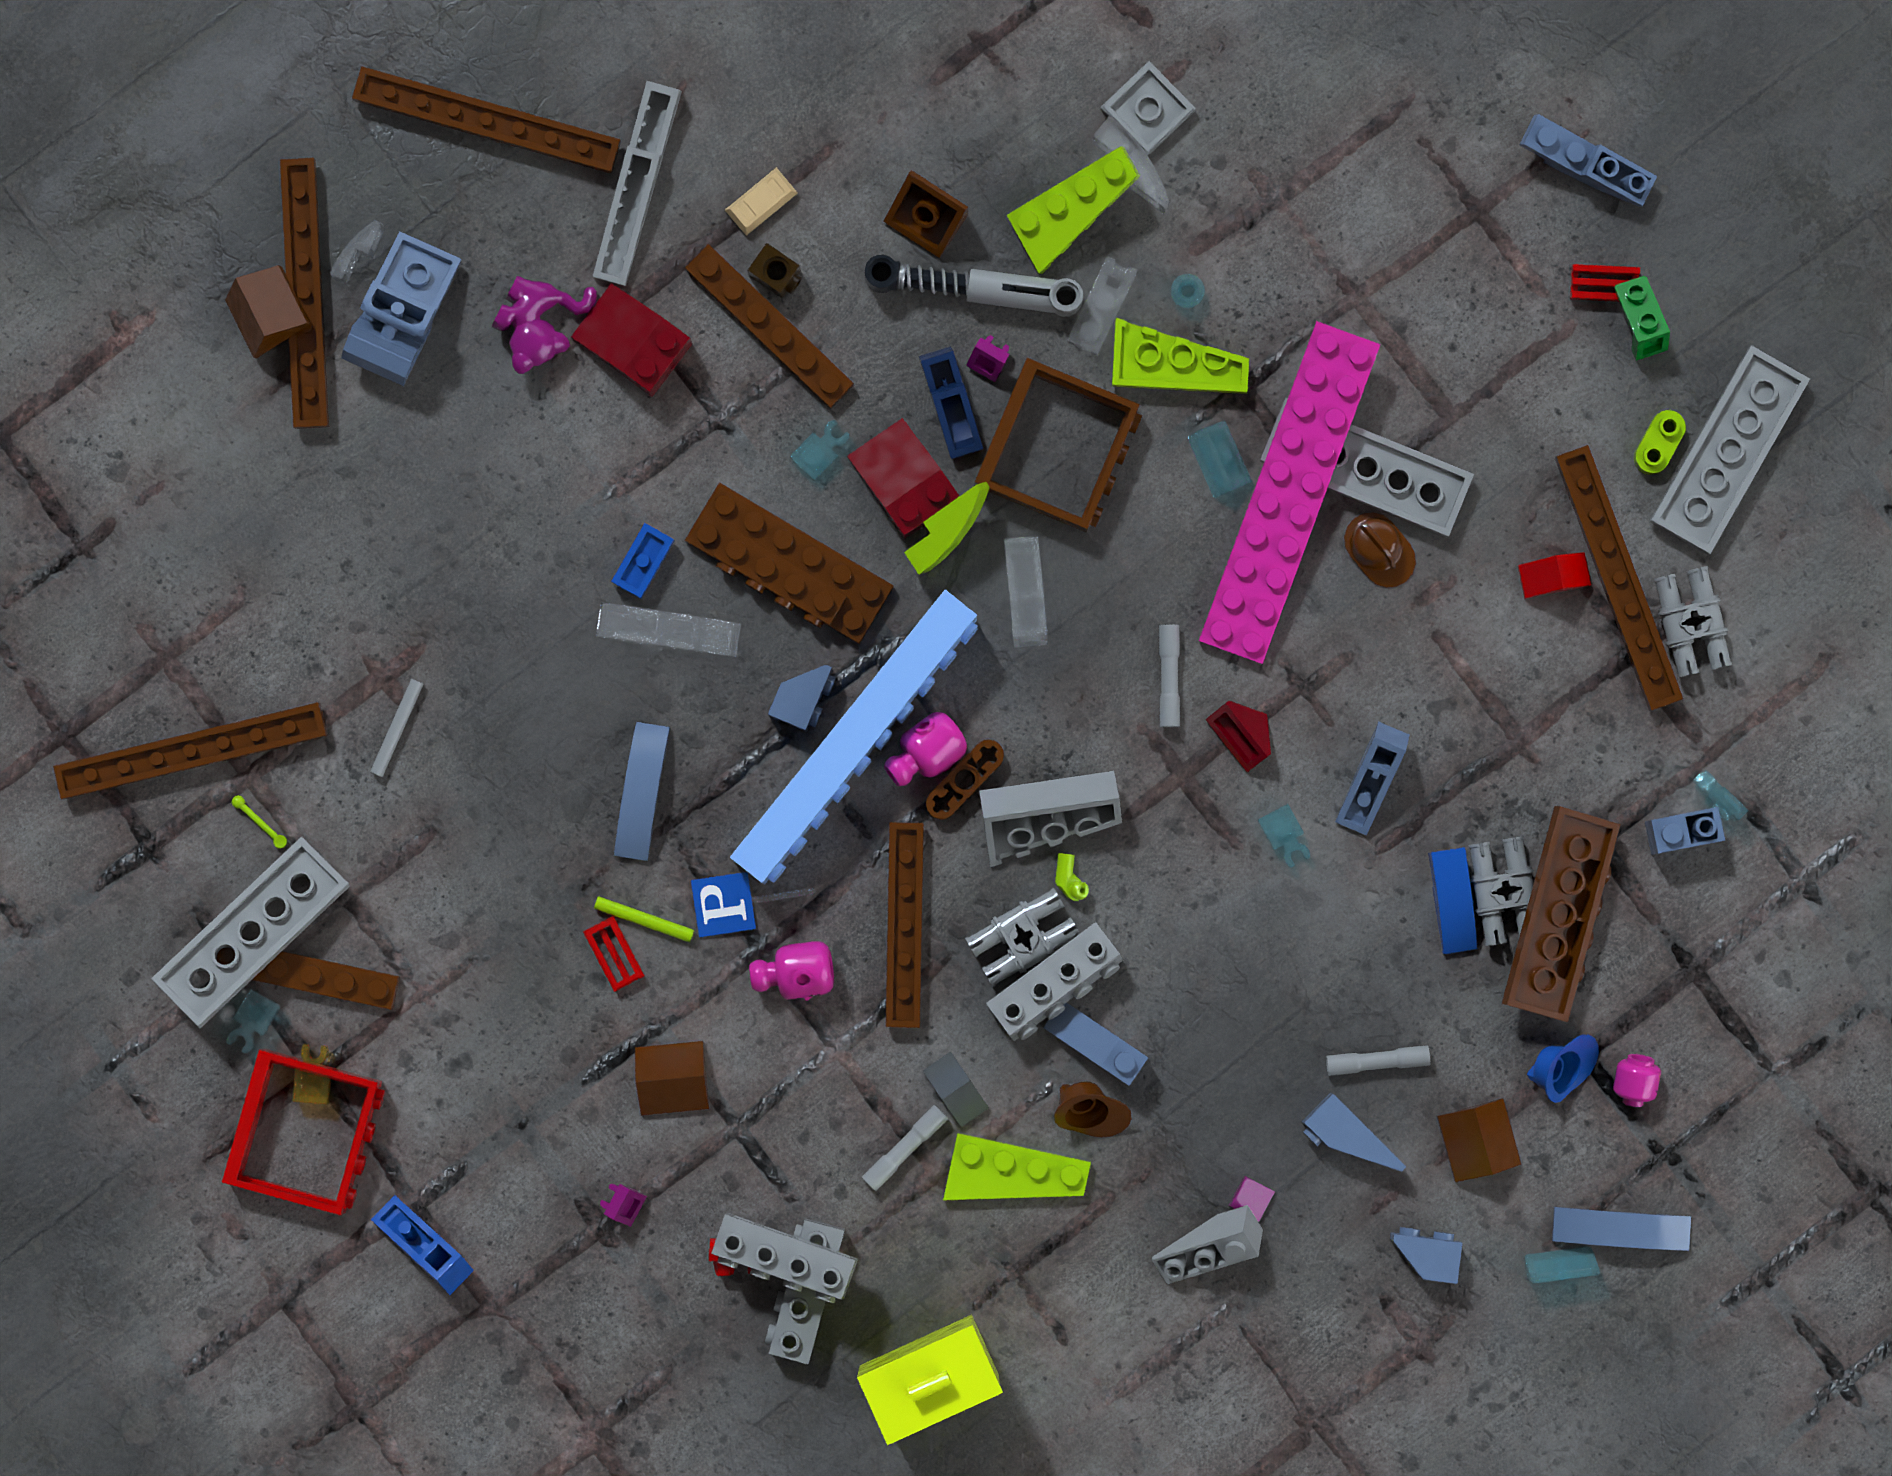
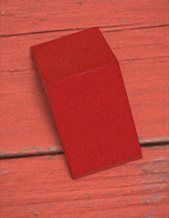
[1518,552,1591,599]

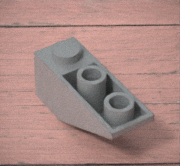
[1152,1205,1263,1284]

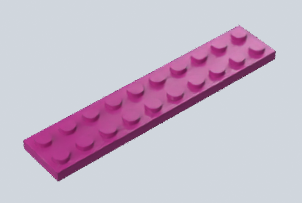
[1199,321,1381,664]

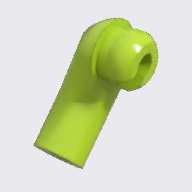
[1055,853,1089,901]

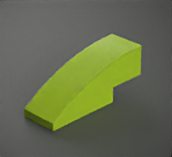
[904,482,990,575]

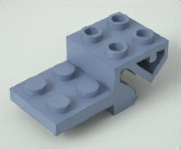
[341,231,462,386]

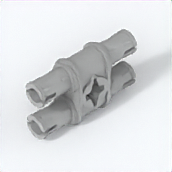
[1654,566,1732,678]
[1468,836,1534,946]
[965,888,1080,987]

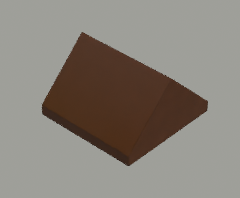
[883,170,968,258]
[225,265,310,358]
[635,1041,709,1116]
[1437,1098,1521,1182]

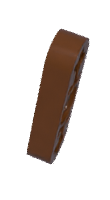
[926,740,1004,820]

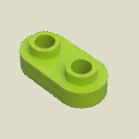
[1634,410,1686,475]

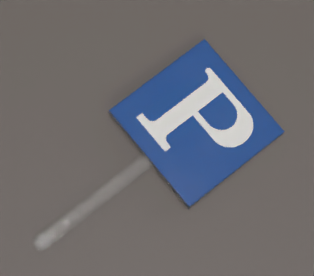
[691,872,816,937]

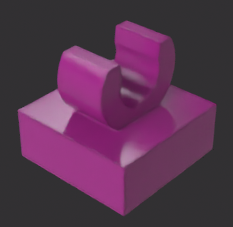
[966,335,1010,382]
[600,1184,647,1227]

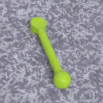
[231,795,288,848]

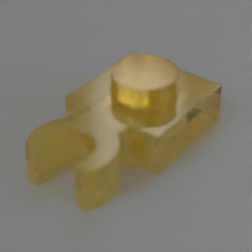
[293,1044,331,1105]

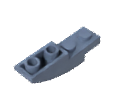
[1519,114,1657,207]

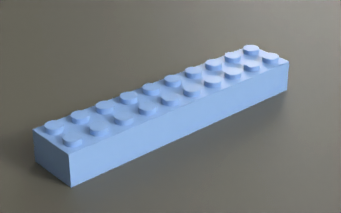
[730,590,978,885]

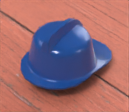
[1527,1034,1599,1103]

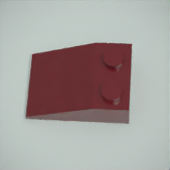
[571,283,693,397]
[847,418,959,540]

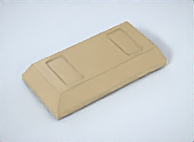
[725,167,798,236]

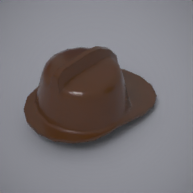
[1344,512,1416,588]
[1054,1082,1132,1138]

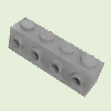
[986,922,1123,1041]
[711,1213,858,1303]
[765,1219,845,1364]

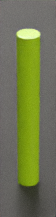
[594,896,694,943]

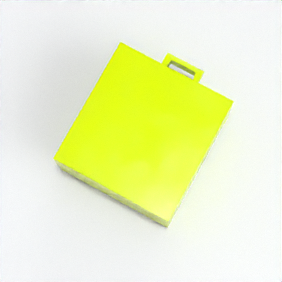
[857,1315,1003,1445]

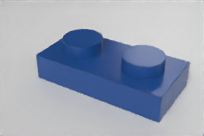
[611,523,675,599]

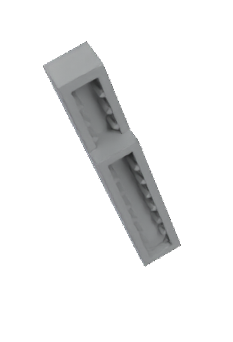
[593,81,682,286]

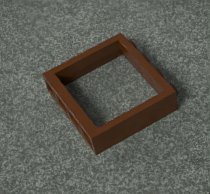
[974,358,1143,533]

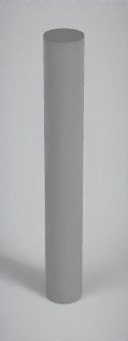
[370,679,424,777]

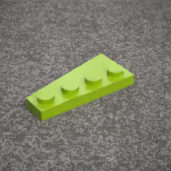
[1007,146,1140,274]
[1112,318,1249,394]
[943,1133,1091,1200]

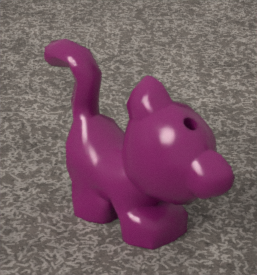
[492,276,597,374]

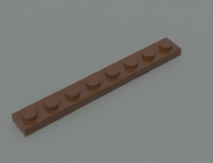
[352,66,621,174]
[280,158,329,429]
[1555,445,1683,711]
[53,702,328,800]

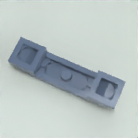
[614,722,670,861]
[1552,1207,1691,1251]

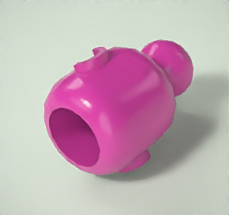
[884,712,967,786]
[749,941,834,1001]

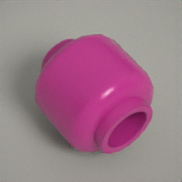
[1613,1054,1661,1107]

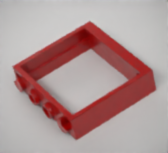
[222,1049,385,1215]

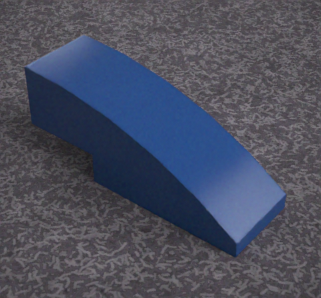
[1428,847,1477,954]

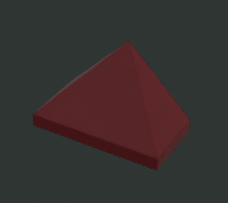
[1205,701,1271,772]

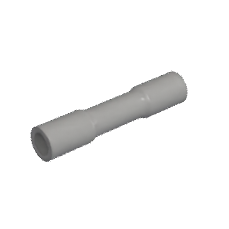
[1159,625,1180,727]
[1326,1045,1430,1076]
[862,1105,948,1191]

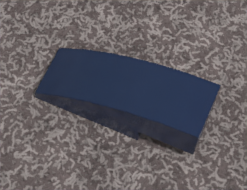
[919,346,983,459]

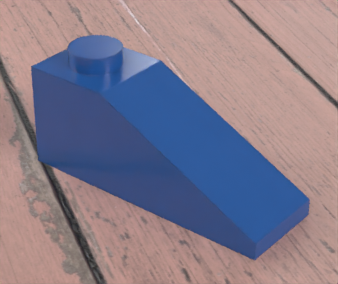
[371,1195,474,1295]

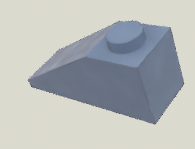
[1335,721,1410,835]
[1043,1003,1148,1086]
[1302,1093,1406,1172]

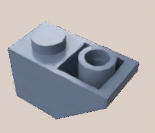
[768,665,836,732]
[1645,807,1725,855]
[1390,1227,1462,1284]

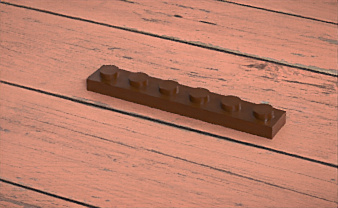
[685,244,854,409]
[886,822,924,1028]
[217,947,400,1010]

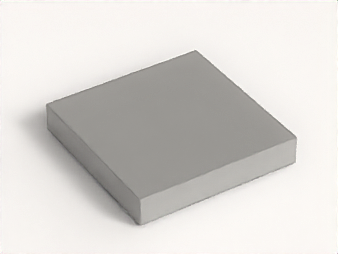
[1100,61,1196,157]

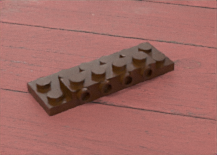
[685,482,894,645]
[1502,806,1621,1022]

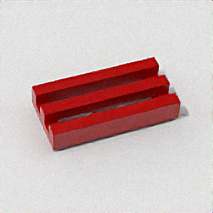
[1570,264,1641,302]
[583,916,645,992]

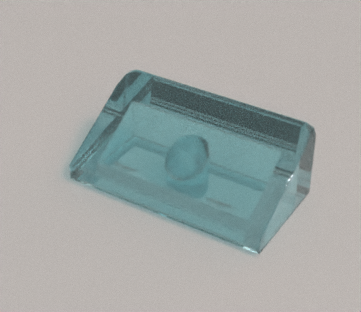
[1188,421,1252,498]
[1524,1247,1600,1284]

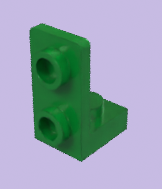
[1615,276,1670,361]

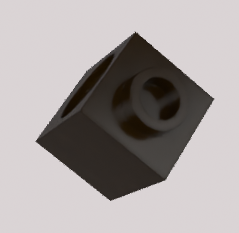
[747,243,802,298]

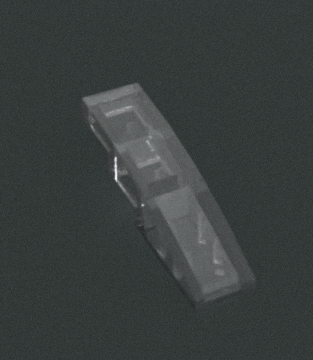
[596,603,741,657]

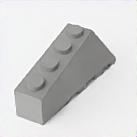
[979,771,1122,867]

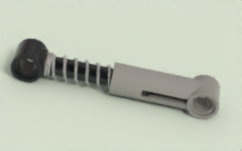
[865,254,1083,317]

